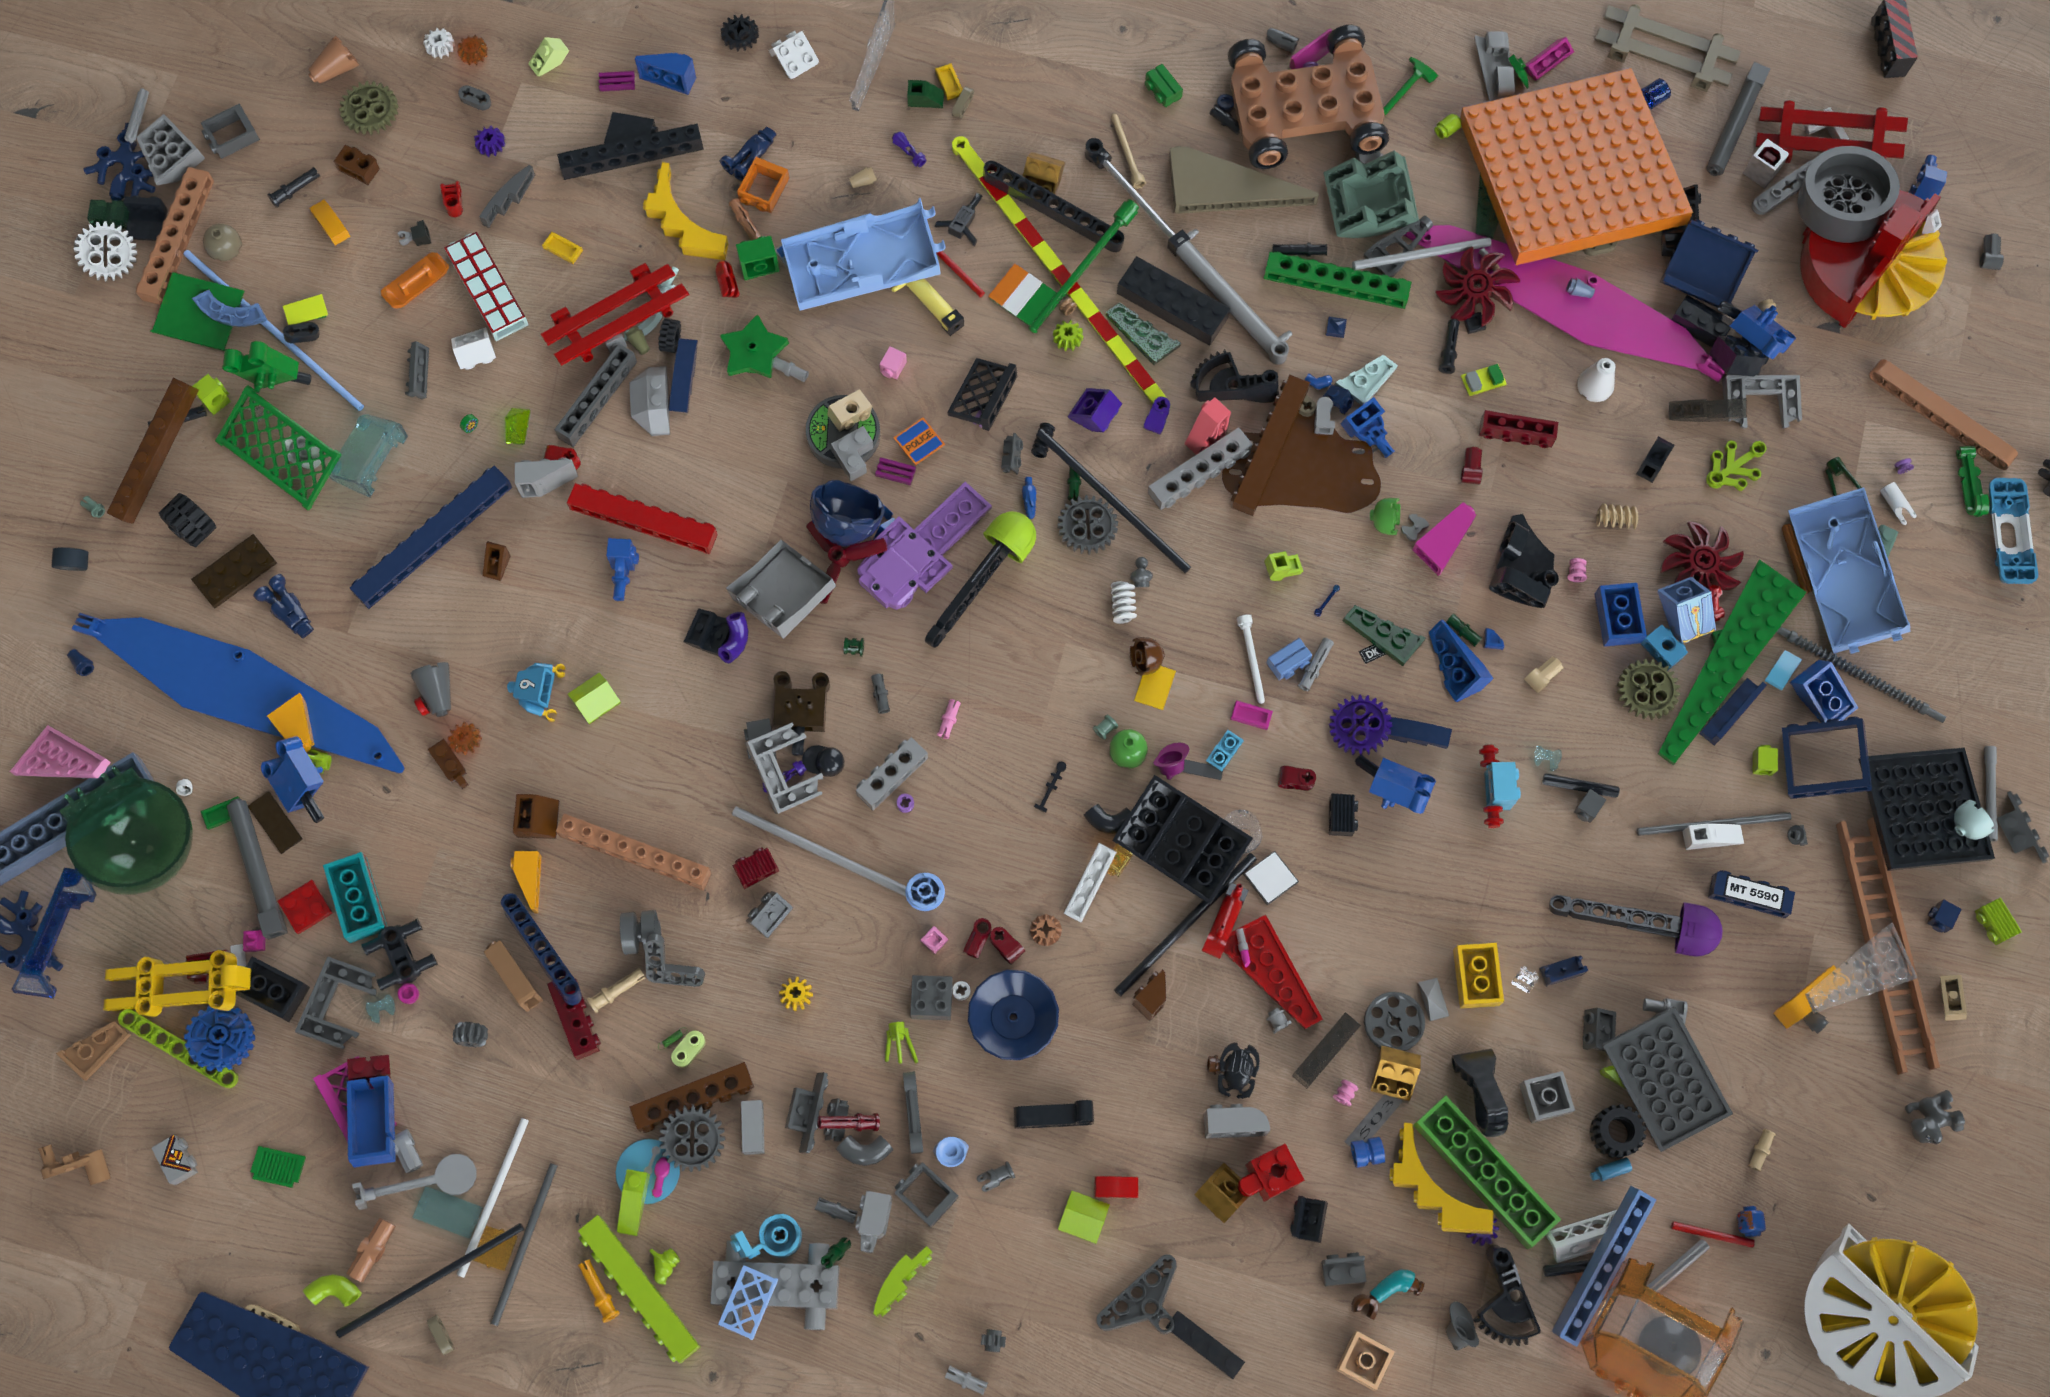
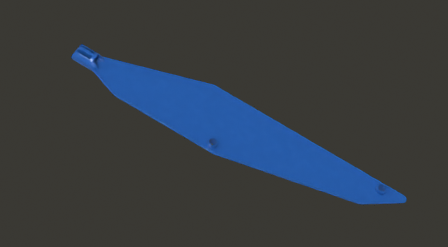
[72,613,405,773]

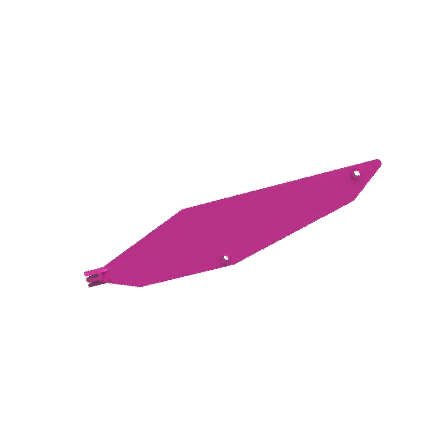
[1401,225,1725,382]

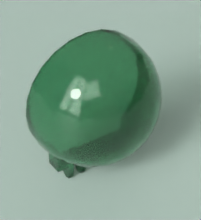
[60,765,193,895]

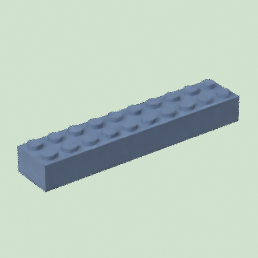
[0,752,160,886]

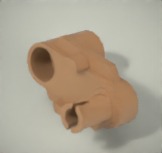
[38,1144,111,1185]

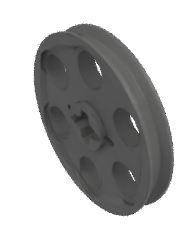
[1364,992,1425,1051]

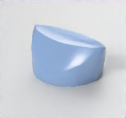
[933,1137,969,1167]

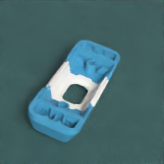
[1989,478,2038,584]

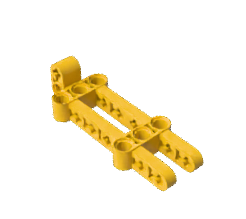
[103,950,251,1017]

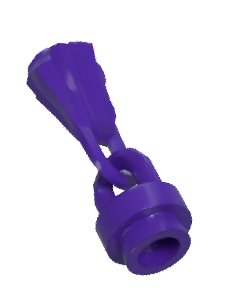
[892,131,927,167]
[762,761,806,793]

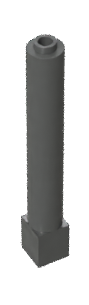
[1706,62,1771,176]
[227,798,288,940]

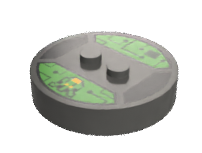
[806,395,880,469]

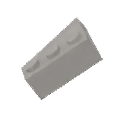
[136,114,205,185]

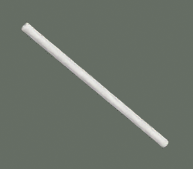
[457,1118,529,1278]

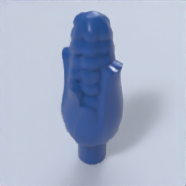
[1022,477,1036,519]

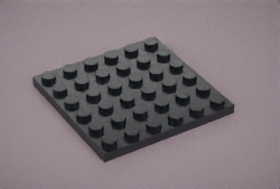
[1858,747,1995,871]

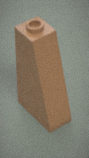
[484,940,543,1012]

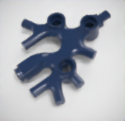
[83,123,156,202]
[0,891,63,971]

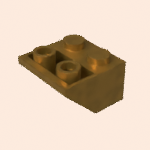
[1019,152,1065,195]
[1371,1046,1421,1101]

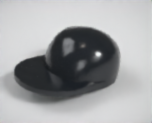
[802,745,845,777]

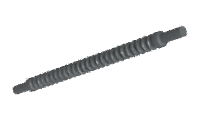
[1777,626,1946,723]

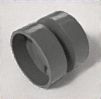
[620,910,661,955]

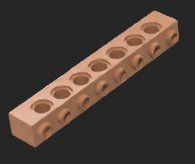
[136,167,214,305]
[556,814,711,891]

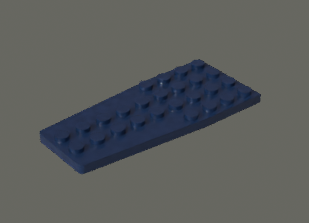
[169,1292,369,1397]

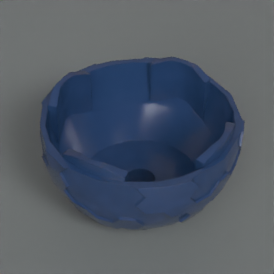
[810,480,885,546]

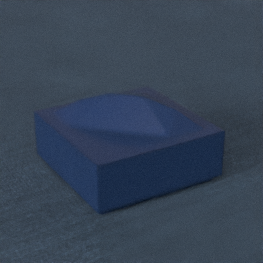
[1326,316,1347,338]

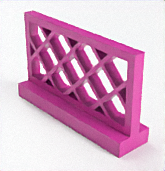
[313,1056,397,1142]

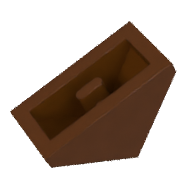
[482,541,511,581]

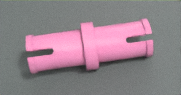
[937,699,961,739]

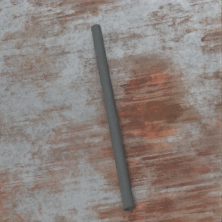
[1637,812,1791,836]
[490,1163,558,1326]

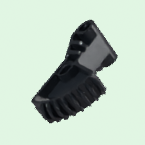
[1190,349,1279,403]
[1451,1049,1509,1137]
[1473,1245,1541,1346]

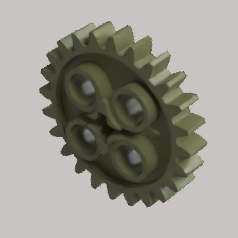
[339,81,399,135]
[1617,659,1681,720]

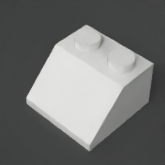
[451,327,496,370]

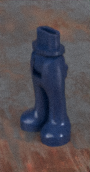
[719,126,777,181]

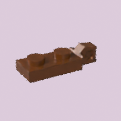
[428,739,468,789]

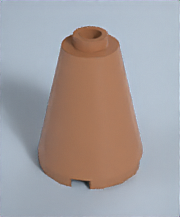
[308,36,359,84]

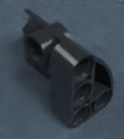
[1489,514,1559,608]

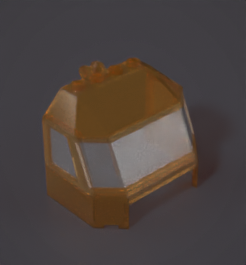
[1580,1258,1744,1397]

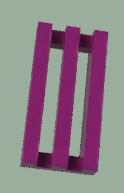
[599,71,635,92]
[875,457,916,486]

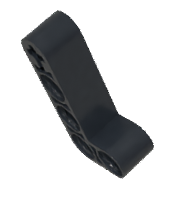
[1014,1100,1094,1129]

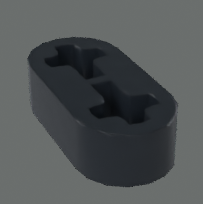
[283,322,320,343]

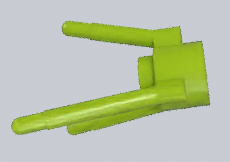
[308,748,332,774]
[885,1022,918,1064]

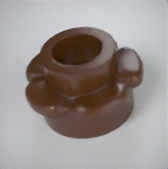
[1207,1055,1220,1075]

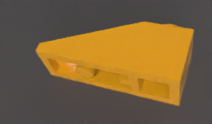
[511,851,542,913]

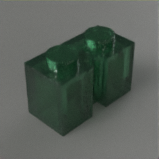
[87,200,129,229]

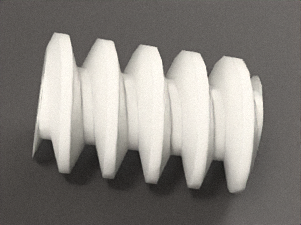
[1111,581,1137,624]

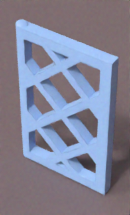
[718,1265,778,1340]

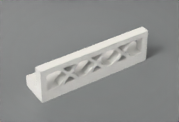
[1546,1210,1617,1263]

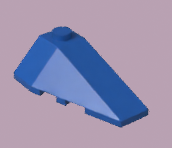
[1429,620,1494,702]

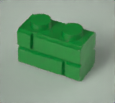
[1144,64,1183,107]

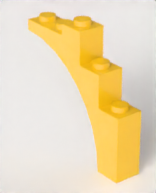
[643,162,729,261]
[1390,1123,1493,1234]

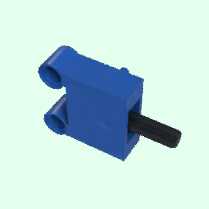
[261,736,324,823]

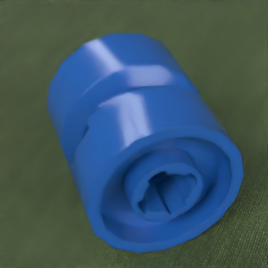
[1351,1137,1385,1168]

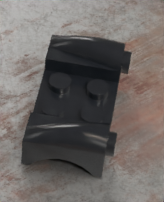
[1661,184,1701,256]

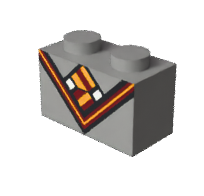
[152,1135,198,1185]

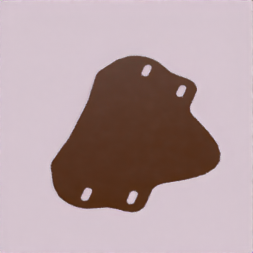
[1222,405,1381,513]

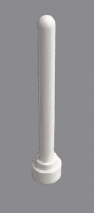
[1237,615,1265,704]

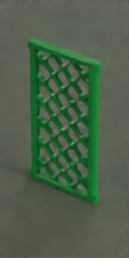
[215,385,342,510]

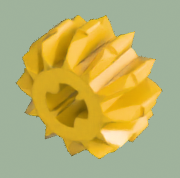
[779,977,813,1011]

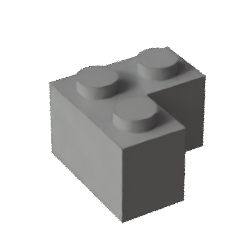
[831,426,873,482]

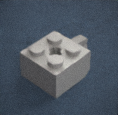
[856,1191,893,1253]

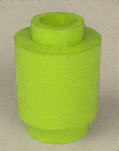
[1434,114,1461,139]

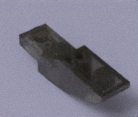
[1669,398,1747,422]

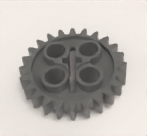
[1057,495,1118,555]
[659,1105,725,1172]

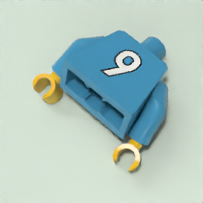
[507,663,566,722]

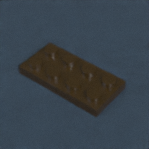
[191,534,277,609]

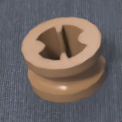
[1059,298,1077,316]

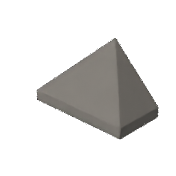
[1418,978,1449,1021]

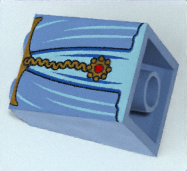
[1658,577,1716,643]

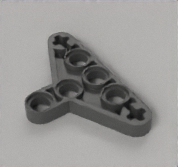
[1096,1254,1177,1335]

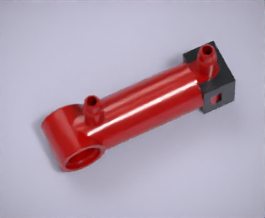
[1202,883,1249,959]

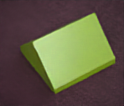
[568,673,621,724]
[1058,1191,1110,1244]

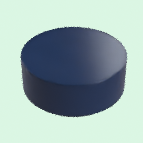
[1216,94,1234,113]

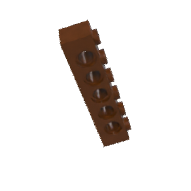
[629,1062,754,1133]

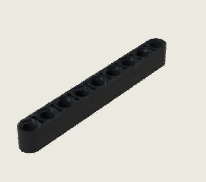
[983,161,1124,252]

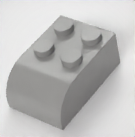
[1204,1104,1270,1139]

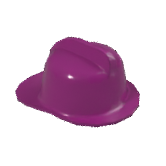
[1153,742,1190,780]

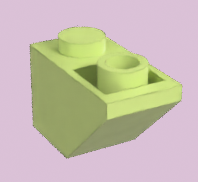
[528,37,569,77]

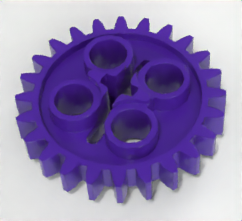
[1329,694,1392,755]

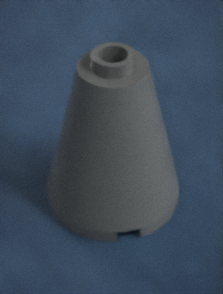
[410,662,451,717]

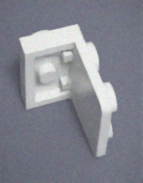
[768,31,819,79]

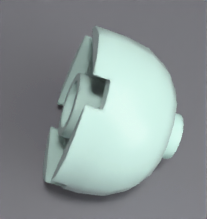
[1954,800,1995,840]

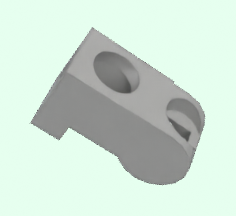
[1314,397,1335,435]

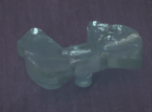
[1534,746,1562,771]
[366,995,396,1023]

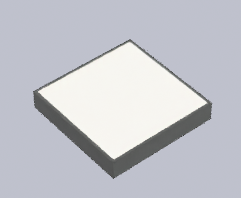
[1243,851,1299,906]

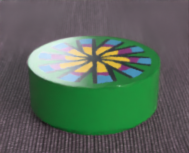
[460,414,479,433]

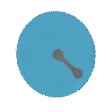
[616,1139,680,1204]

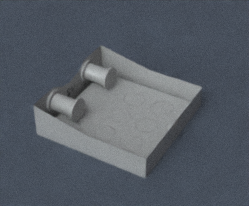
[726,540,836,639]

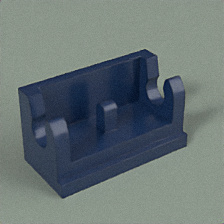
[1540,955,1588,987]

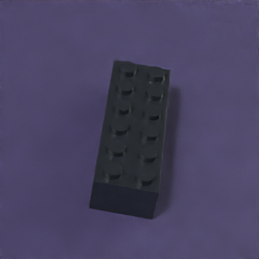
[1117,256,1230,346]

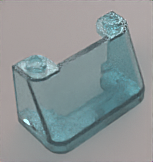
[329,414,408,498]

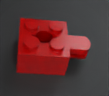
[1238,1143,1305,1202]

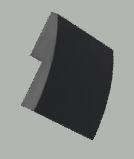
[683,608,729,656]

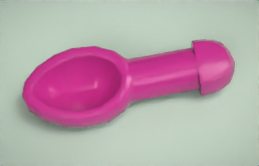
[652,1157,670,1198]

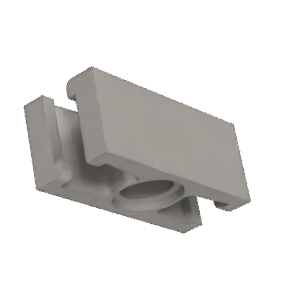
[741,1100,765,1155]

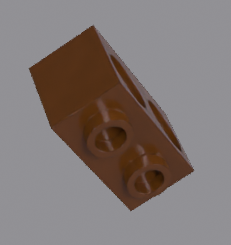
[334,145,380,185]

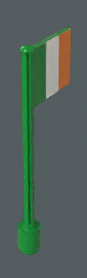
[988,199,1139,333]

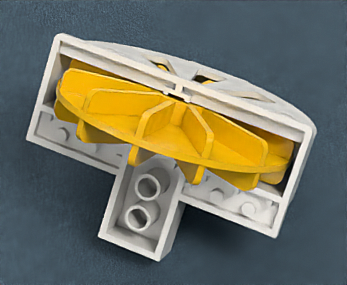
[1805,1224,1979,1397]

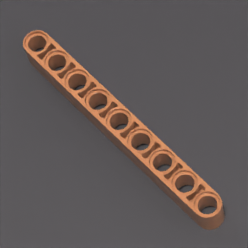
[1869,359,2018,470]

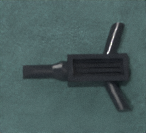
[935,193,983,246]

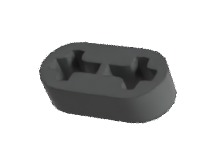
[458,85,492,110]

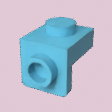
[730,1231,764,1259]

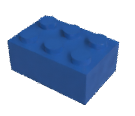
[1594,583,1647,647]

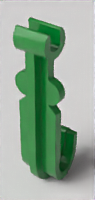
[1956,446,1989,517]

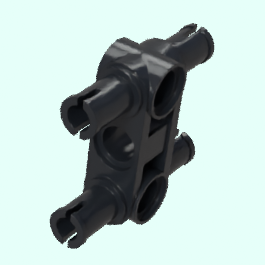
[361,919,438,991]

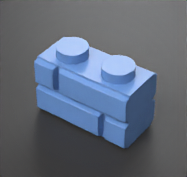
[1266,638,1312,680]

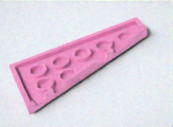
[10,725,111,778]

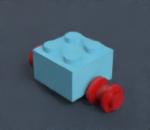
[1479,745,1521,828]

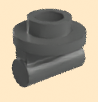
[1788,825,1808,846]

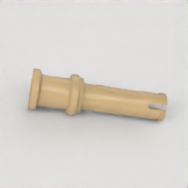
[586,967,646,1013]

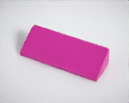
[1289,28,1332,69]
[1524,37,1574,81]

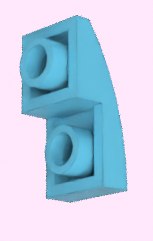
[1765,650,1802,691]
[1206,730,1244,771]

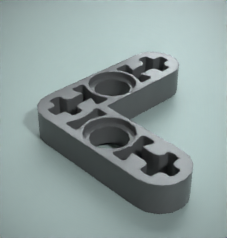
[645,934,705,987]

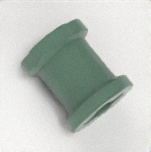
[1093,714,1118,740]

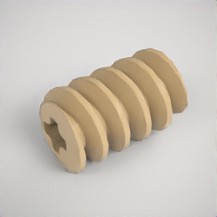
[1596,503,1638,530]

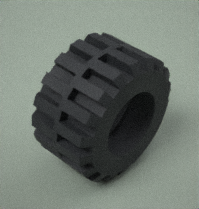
[1590,1104,1647,1158]

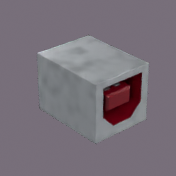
[1743,139,1789,189]

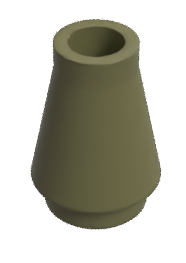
[625,326,650,355]

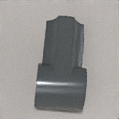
[1979,233,2004,270]

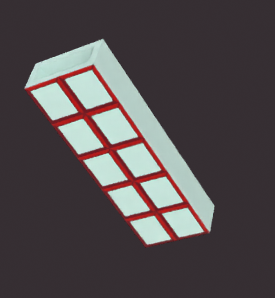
[444,232,529,341]

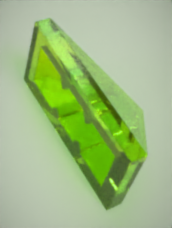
[505,408,531,445]

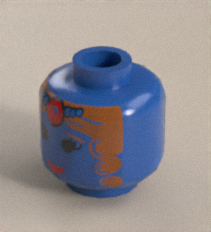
[1737,1206,1766,1237]

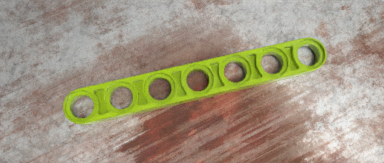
[118,1009,238,1088]

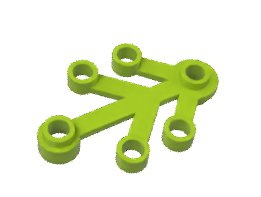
[1706,440,1767,491]

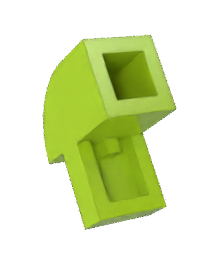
[1264,551,1303,581]

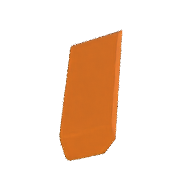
[381,252,449,309]

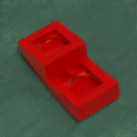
[1094,1176,1138,1199]

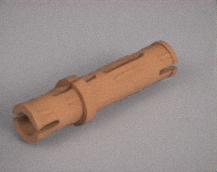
[729,198,761,240]

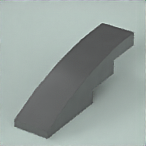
[479,165,535,228]

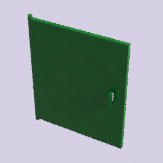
[150,272,245,351]

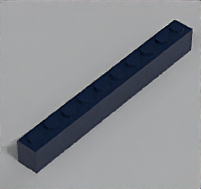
[350,465,513,609]

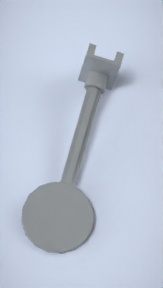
[352,1154,477,1210]

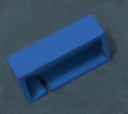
[347,1076,396,1167]

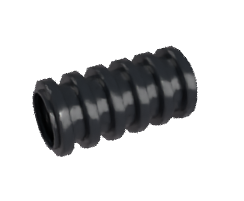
[1031,423,1056,458]

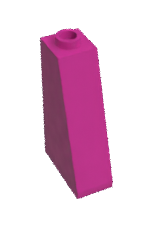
[1412,502,1476,576]

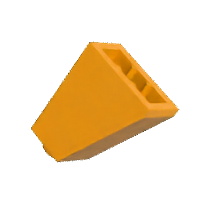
[267,693,314,753]

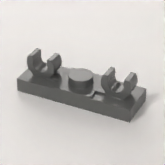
[405,341,429,399]

